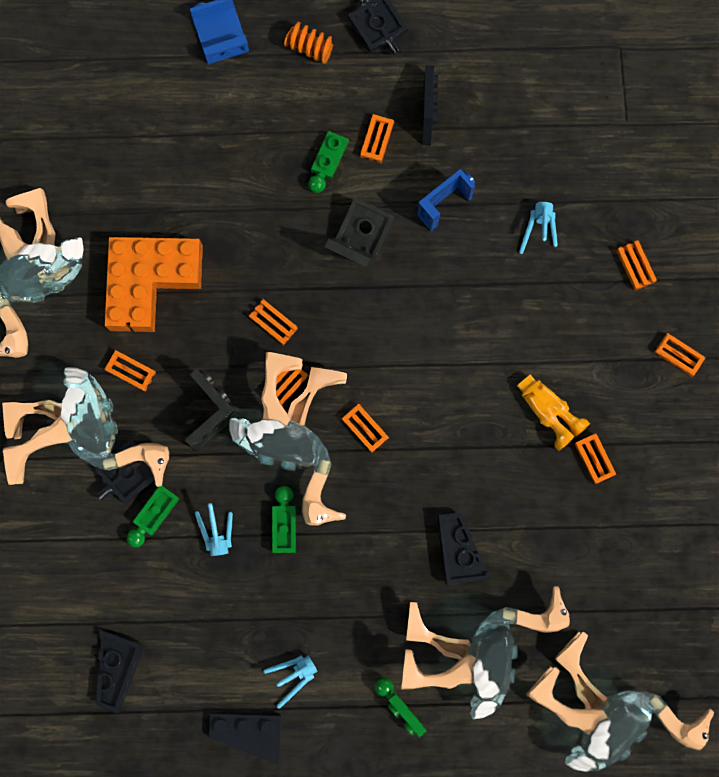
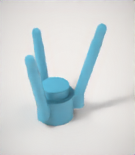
[519,202,558,254]
[195,503,233,556]
[263,655,318,709]

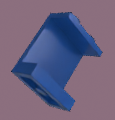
[190,0,249,64]
[417,169,475,231]

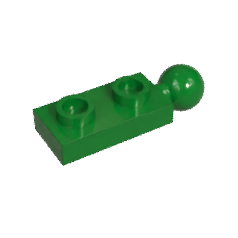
[308,131,349,193]
[126,486,180,548]
[272,486,296,553]
[375,678,427,737]

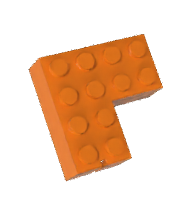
[105,237,203,332]

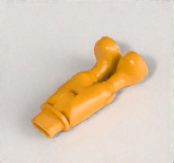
[517,374,590,451]

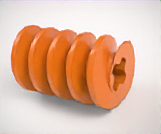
[284,21,333,64]

